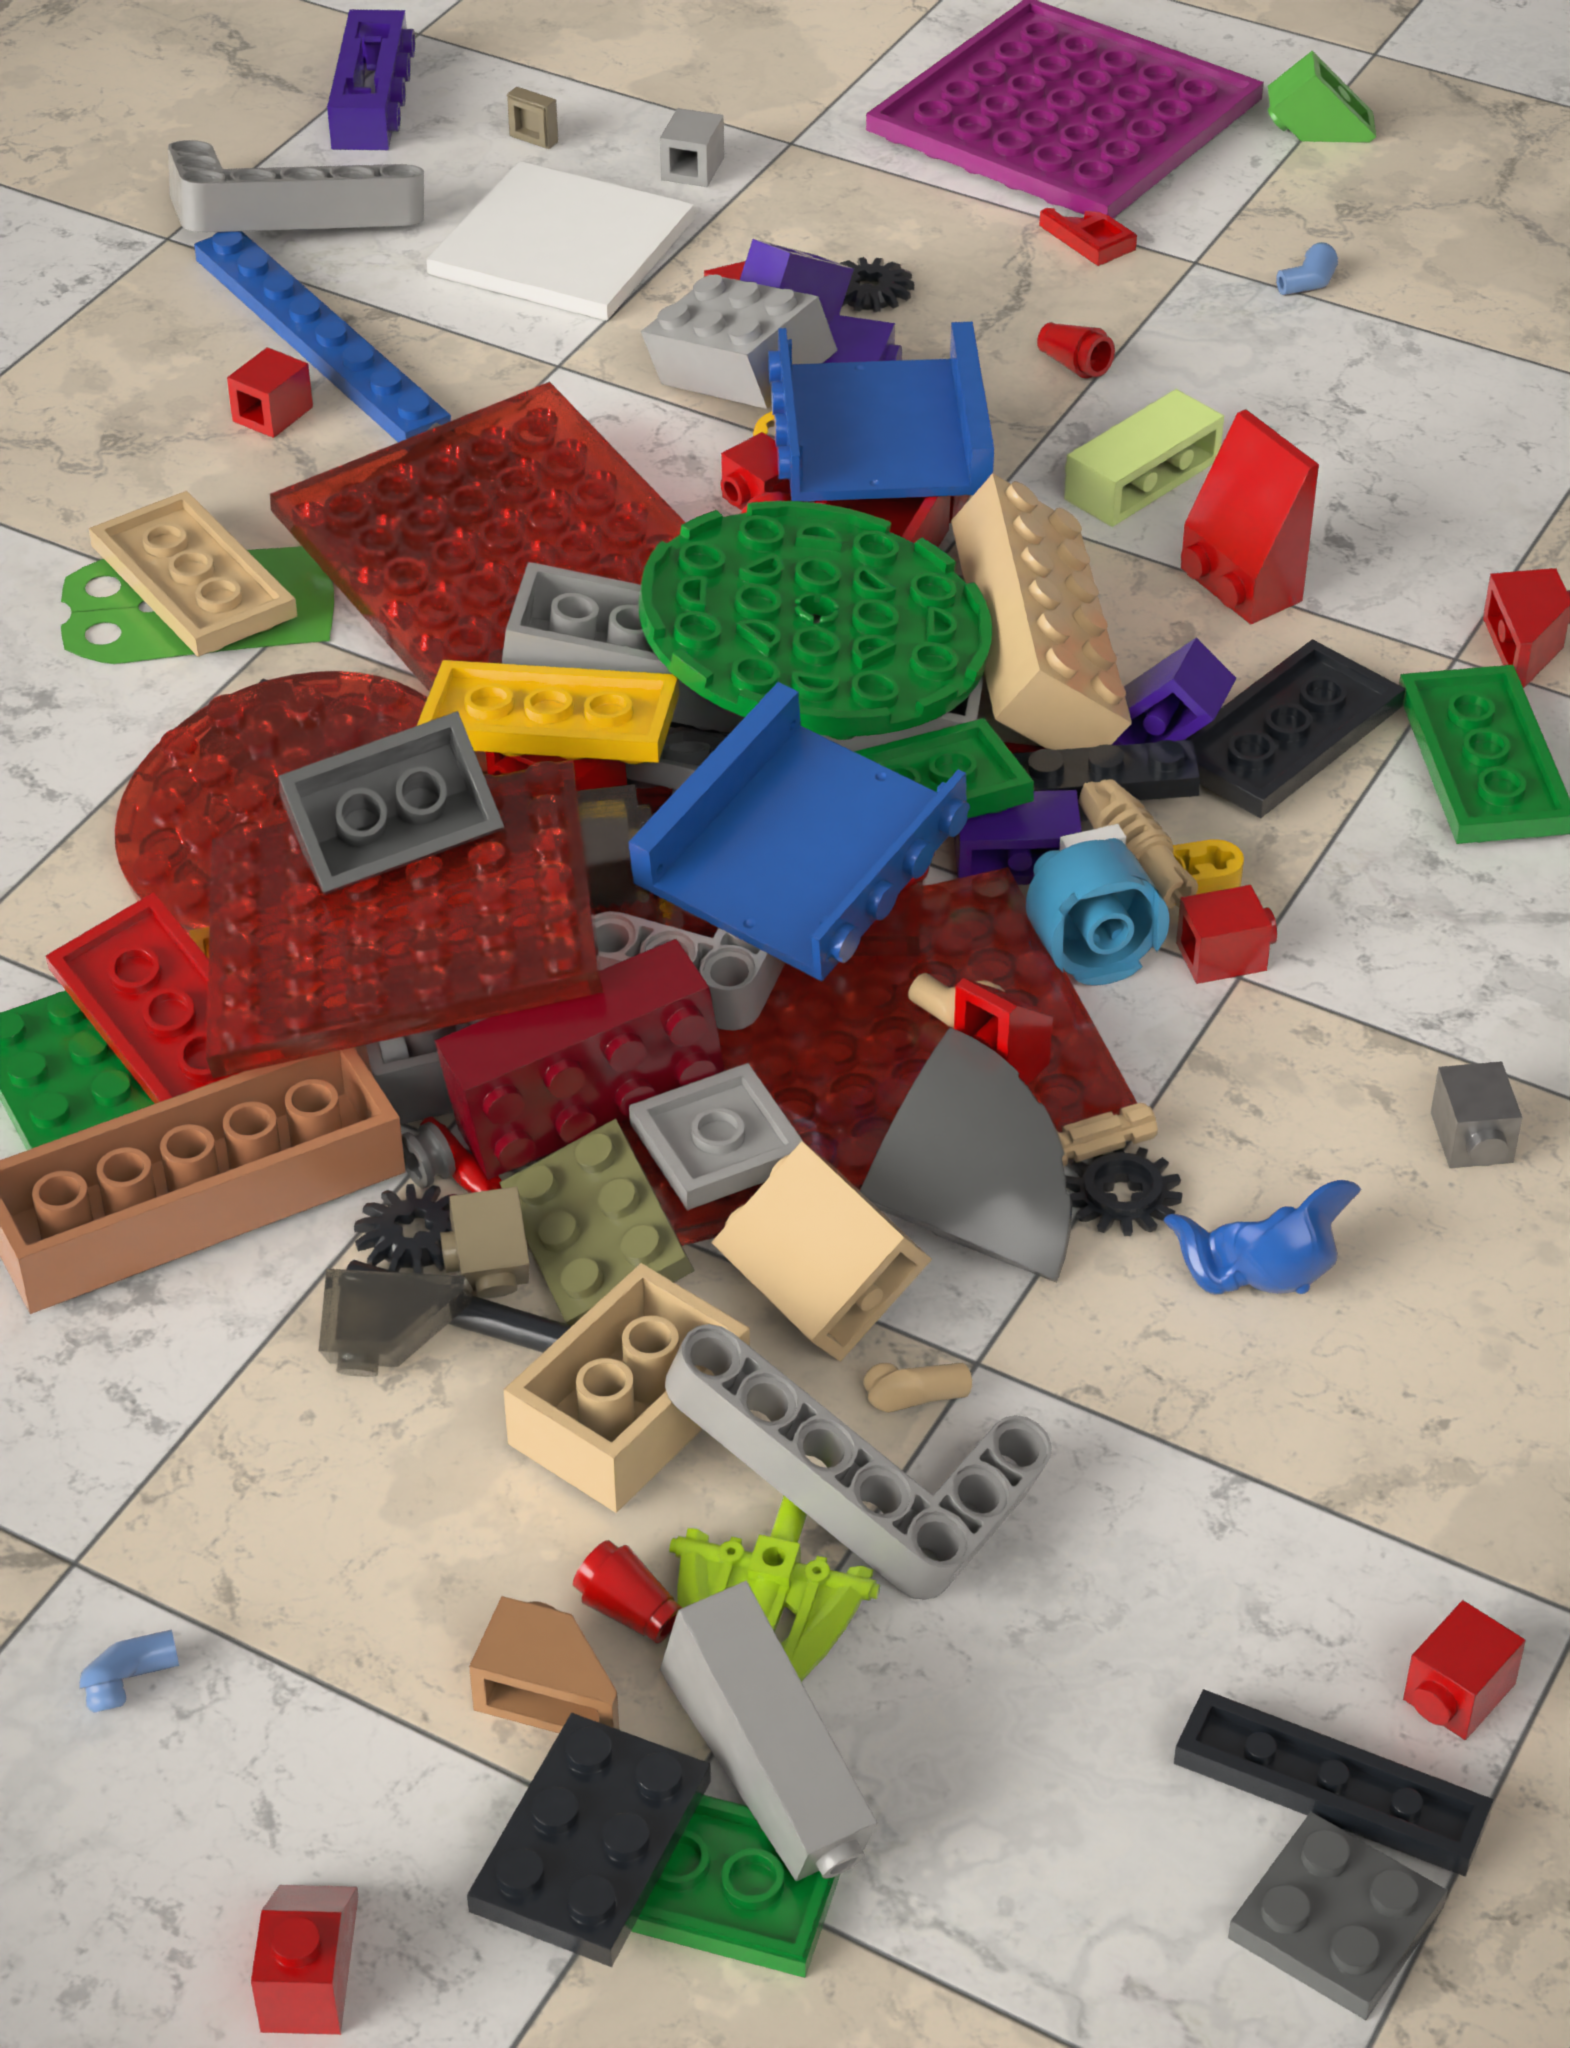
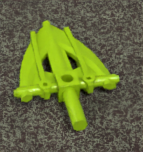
[669,1496,880,1682]

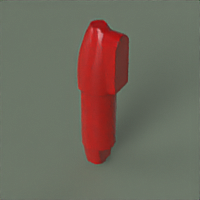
[420,1116,502,1193]

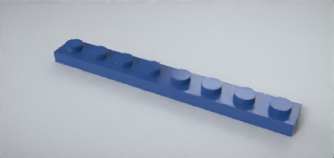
[194,231,452,449]

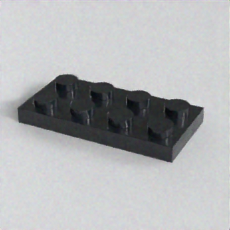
[1184,639,1405,819]

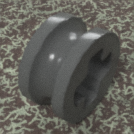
[402,1122,456,1189]

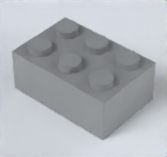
[641,275,837,409]

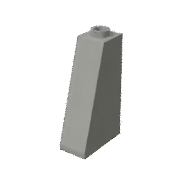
[660,1580,877,1881]

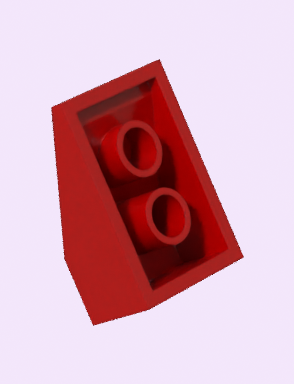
[1180,409,1319,625]

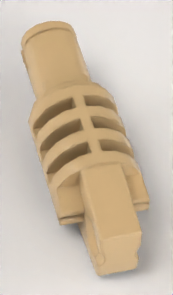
[1078,779,1198,909]

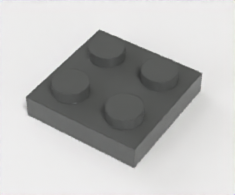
[1228,1812,1447,2020]

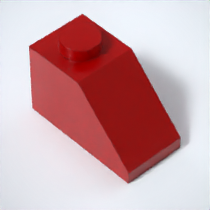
[1483,568,1570,688]
[954,978,1053,1085]
[251,1885,359,2035]

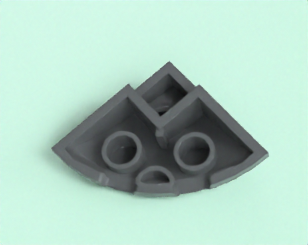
[860,1027,1073,1283]

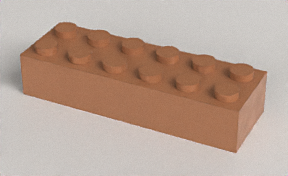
[0,1035,405,1314]

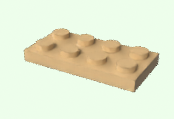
[89,490,298,657]

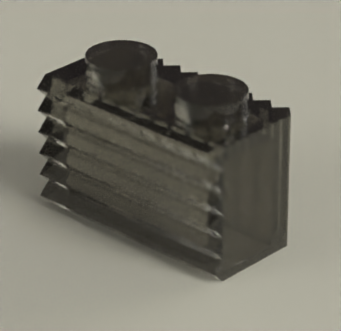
[561,784,652,911]

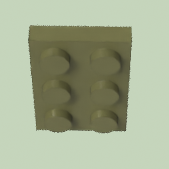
[499,1119,695,1326]

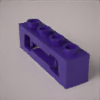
[327,9,415,150]

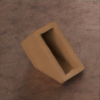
[469,1596,619,1733]

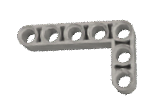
[168,140,424,232]
[581,911,785,1030]
[665,1324,1052,1600]

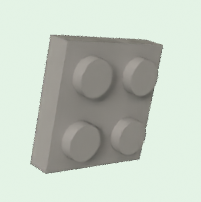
[629,1063,803,1210]

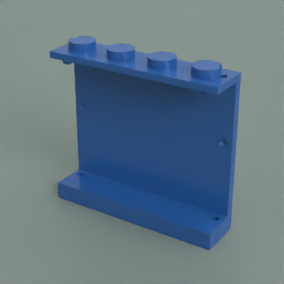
[768,321,994,501]
[628,682,970,981]

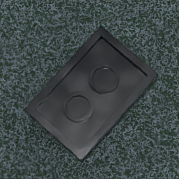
[467,1712,711,1967]

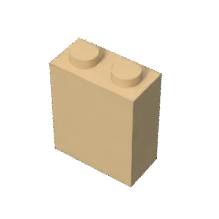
[711,1141,932,1362]

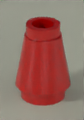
[1037,322,1115,379]
[573,1540,683,1644]

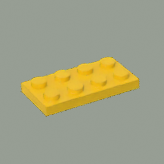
[417,660,680,764]

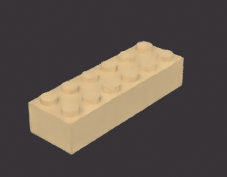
[951,473,1132,750]

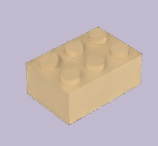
[503,1263,750,1513]

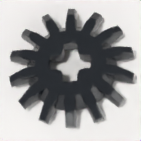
[840,257,915,312]
[1065,1147,1183,1236]
[354,1184,457,1277]

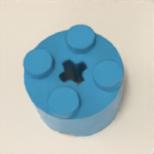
[1026,838,1170,985]

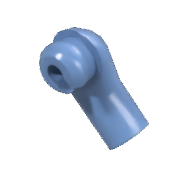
[1276,242,1338,295]
[79,1629,179,1713]

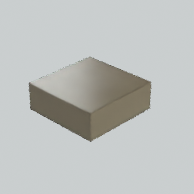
[507,86,558,149]

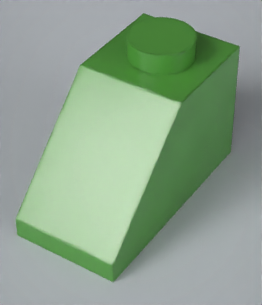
[1268,50,1377,143]

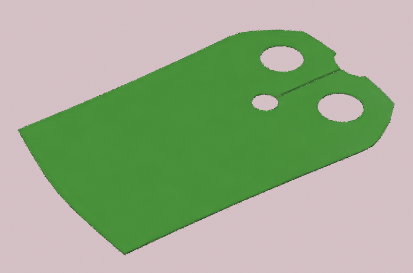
[61,546,334,664]

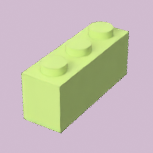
[1064,389,1224,527]

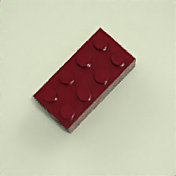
[434,939,725,1180]

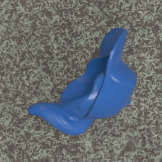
[1164,1180,1362,1295]

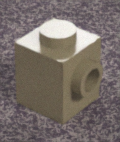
[440,1186,530,1298]

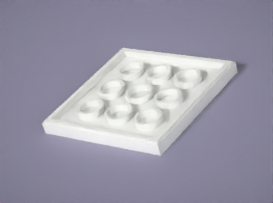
[427,161,695,321]

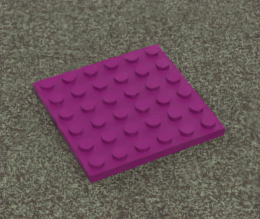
[866,0,1264,218]

